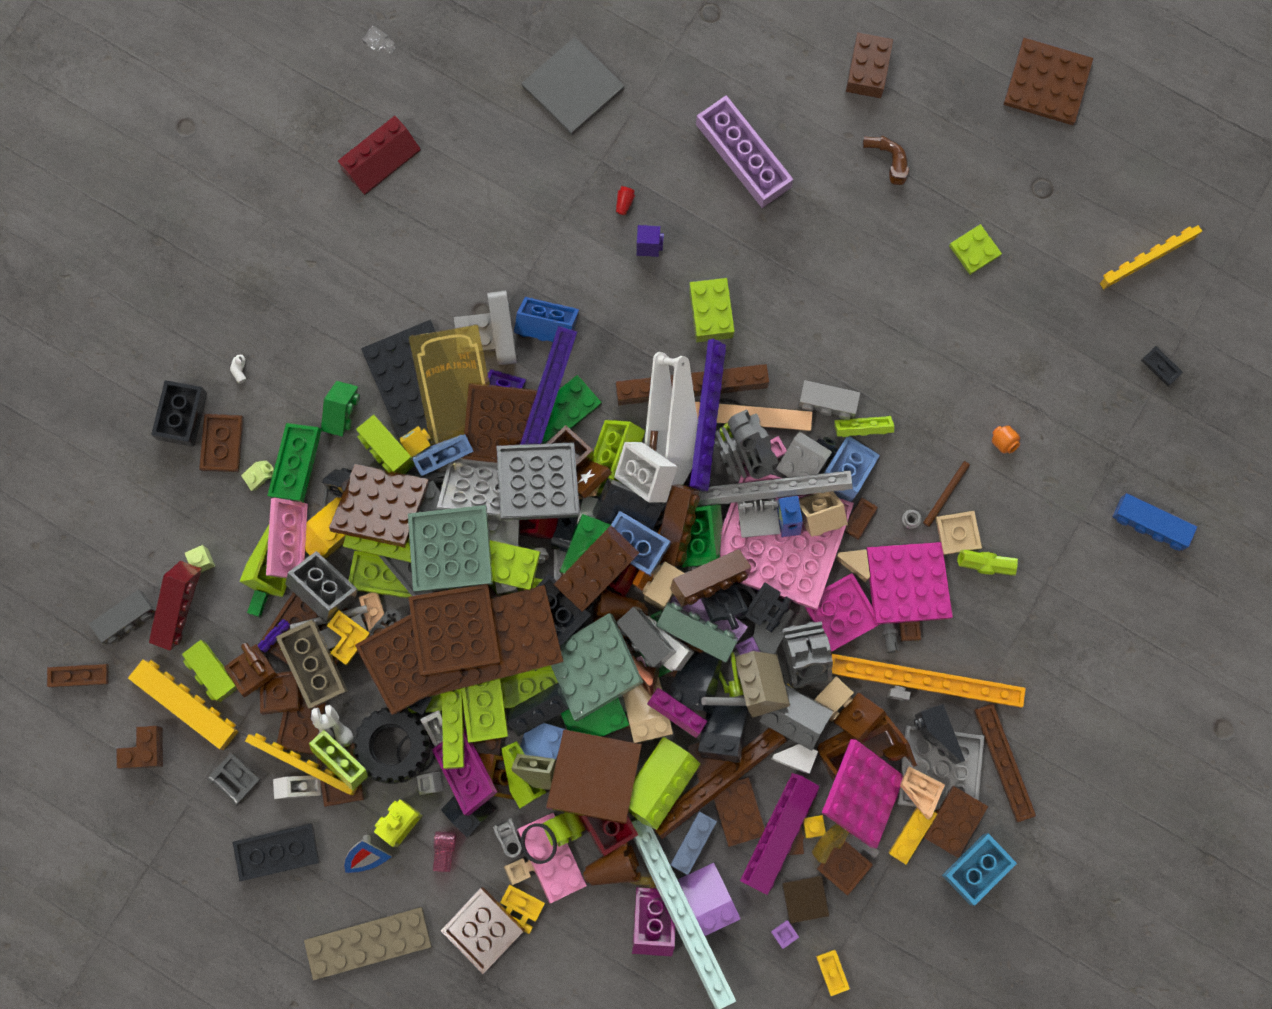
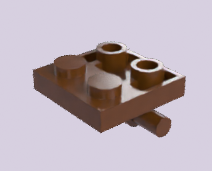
[224,643,277,698]

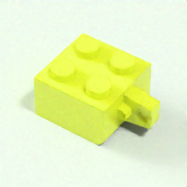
[374,800,423,847]

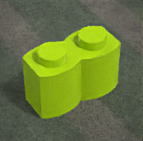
[542,812,586,847]

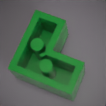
[321,381,360,437]

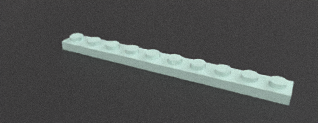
[632,820,736,1009]

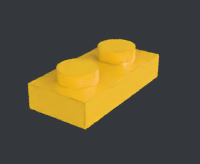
[816,949,850,996]

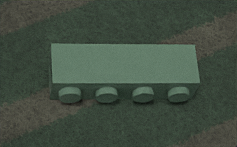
[656,602,738,662]

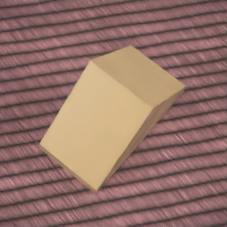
[835,550,870,582]

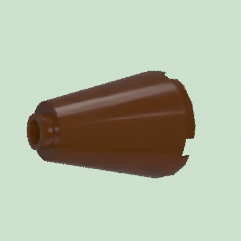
[593,589,648,625]
[583,842,641,886]

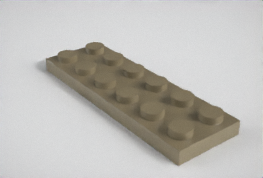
[304,907,432,980]

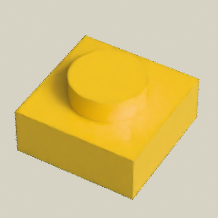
[803,815,826,838]

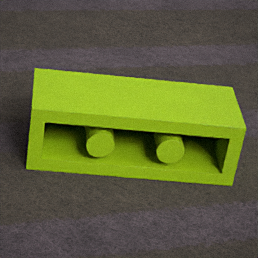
[182,640,237,702]
[309,730,367,791]

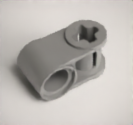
[493,818,523,858]

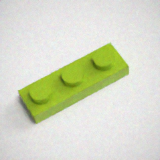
[834,416,894,437]

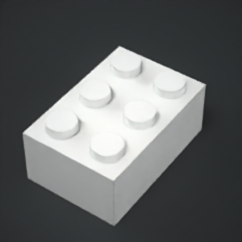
[614,442,678,502]

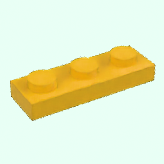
[888,807,937,864]

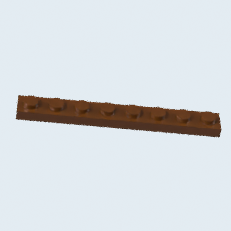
[653,728,786,839]

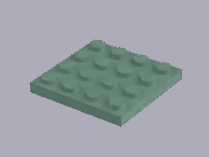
[408,505,493,592]
[551,613,643,721]

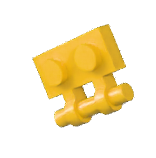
[500,884,545,934]

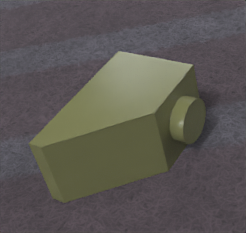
[511,754,556,790]

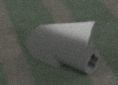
[753,605,794,654]

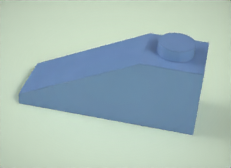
[412,434,473,476]

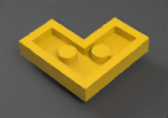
[327,610,371,665]

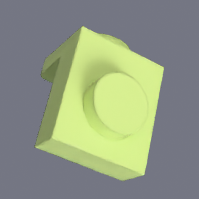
[241,461,274,491]

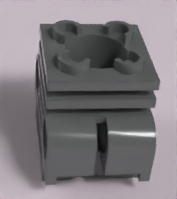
[714,409,779,481]
[783,621,833,689]

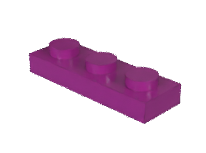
[647,688,707,738]

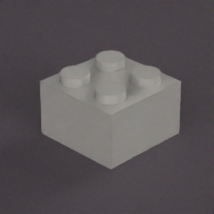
[776,432,832,478]

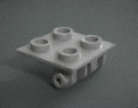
[737,498,780,538]

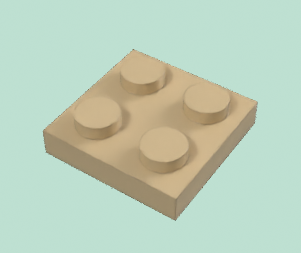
[935,511,982,555]

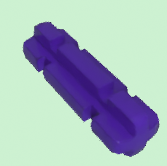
[258,619,290,653]

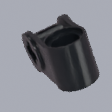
[551,517,576,553]

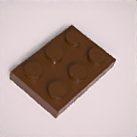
[714,777,765,847]
[924,785,988,858]

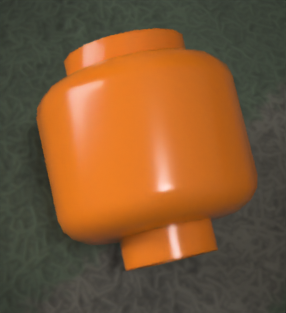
[992,425,1020,454]

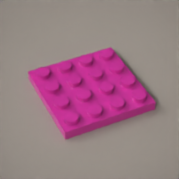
[865,542,953,625]
[822,739,903,849]

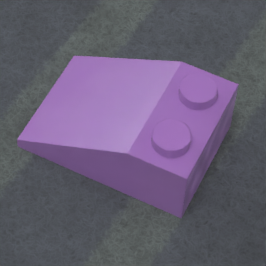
[678,863,740,936]

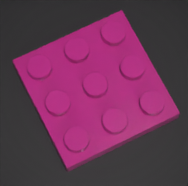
[804,573,880,652]

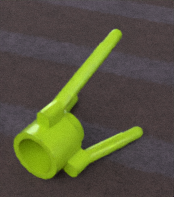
[719,652,744,697]

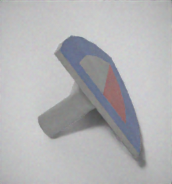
[344,835,392,873]

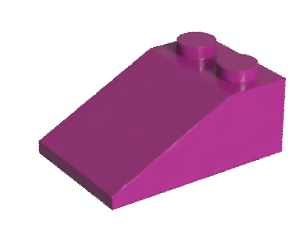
[632,887,675,957]

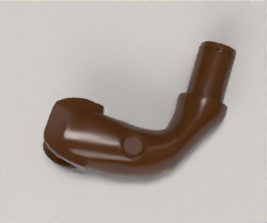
[863,136,909,185]

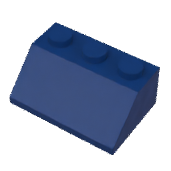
[514,297,579,342]

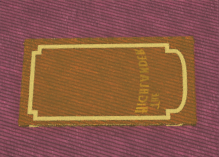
[409,324,490,446]

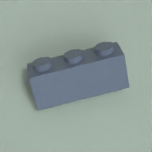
[670,812,717,875]

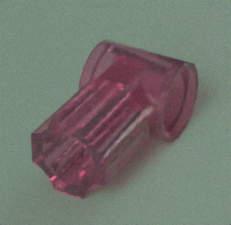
[433,831,456,872]

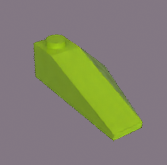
[239,525,287,597]

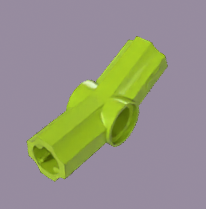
[957,549,1018,576]

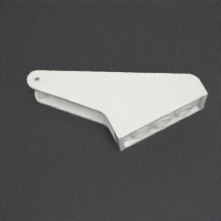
[644,352,698,485]

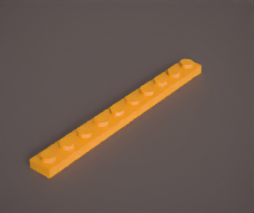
[831,654,1026,708]

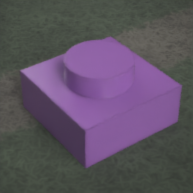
[735,637,760,655]
[771,920,799,949]

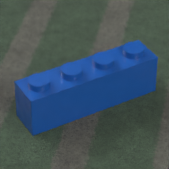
[1112,493,1197,551]

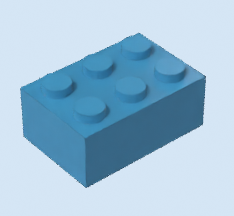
[942,833,1017,906]

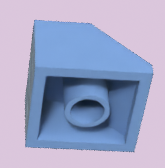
[520,723,565,761]

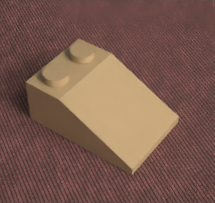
[623,677,673,744]

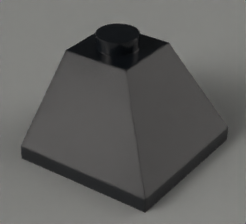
[441,795,497,838]

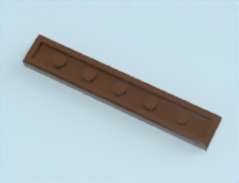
[974,704,1036,823]

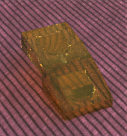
[812,823,849,864]

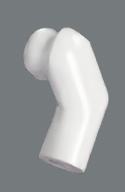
[230,355,247,384]

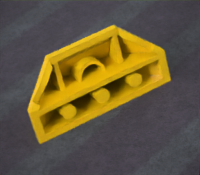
[305,497,346,559]

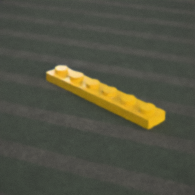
[1100,225,1202,290]
[245,733,357,795]

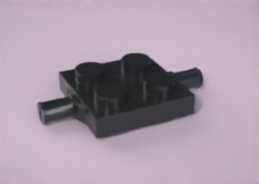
[701,583,748,630]

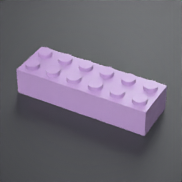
[696,95,793,208]

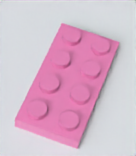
[266,498,308,578]
[517,813,586,904]

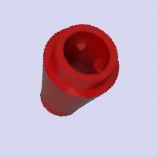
[616,186,635,216]

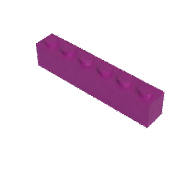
[740,773,820,895]

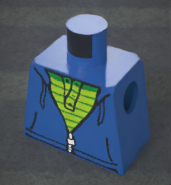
[777,496,803,537]

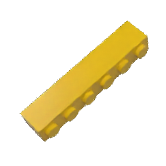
[128,660,239,750]

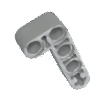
[487,290,517,366]

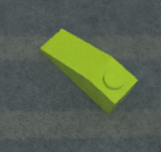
[502,741,546,808]

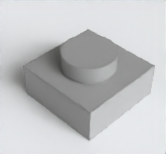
[887,686,911,702]

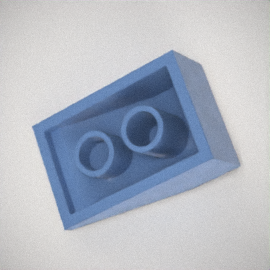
[823,436,880,502]
[611,511,671,576]

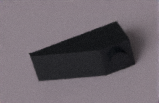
[322,468,352,497]

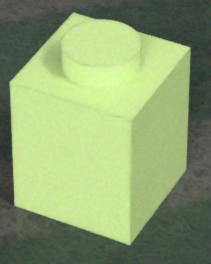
[185,545,215,572]

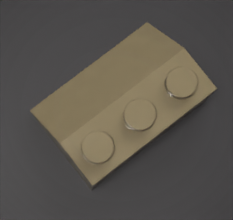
[735,651,790,718]

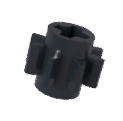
[816,437,838,459]

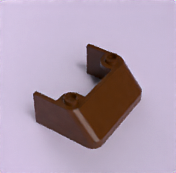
[817,715,917,783]

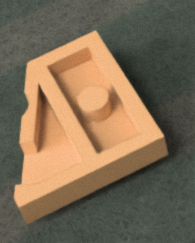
[900,766,945,819]

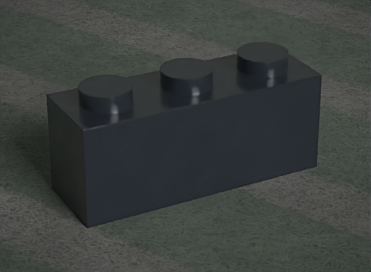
[507,683,568,737]

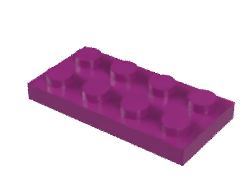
[432,727,497,816]

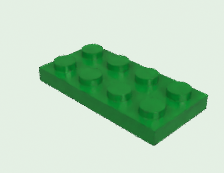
[541,375,602,444]
[267,423,322,503]

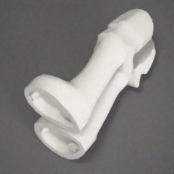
[311,705,354,747]

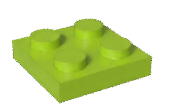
[949,224,1002,275]

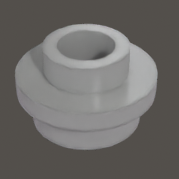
[902,510,921,529]

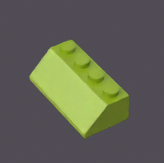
[592,420,645,497]
[629,737,700,830]

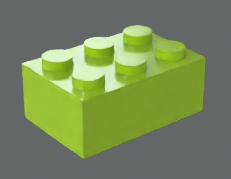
[689,278,735,343]
[356,414,415,474]

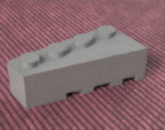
[488,519,520,597]

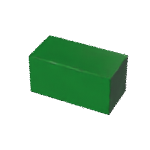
[247,590,269,618]

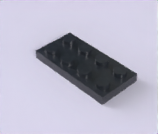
[232,824,320,882]

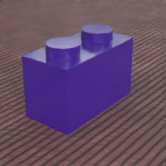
[636,225,664,257]

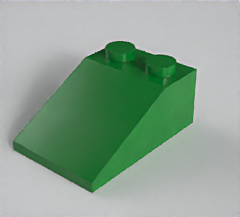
[682,505,723,567]
[559,514,611,574]
[561,698,629,737]

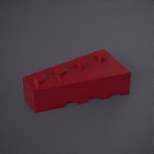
[149,561,202,651]

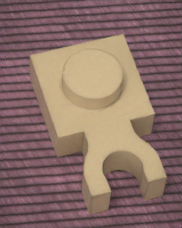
[504,858,535,885]

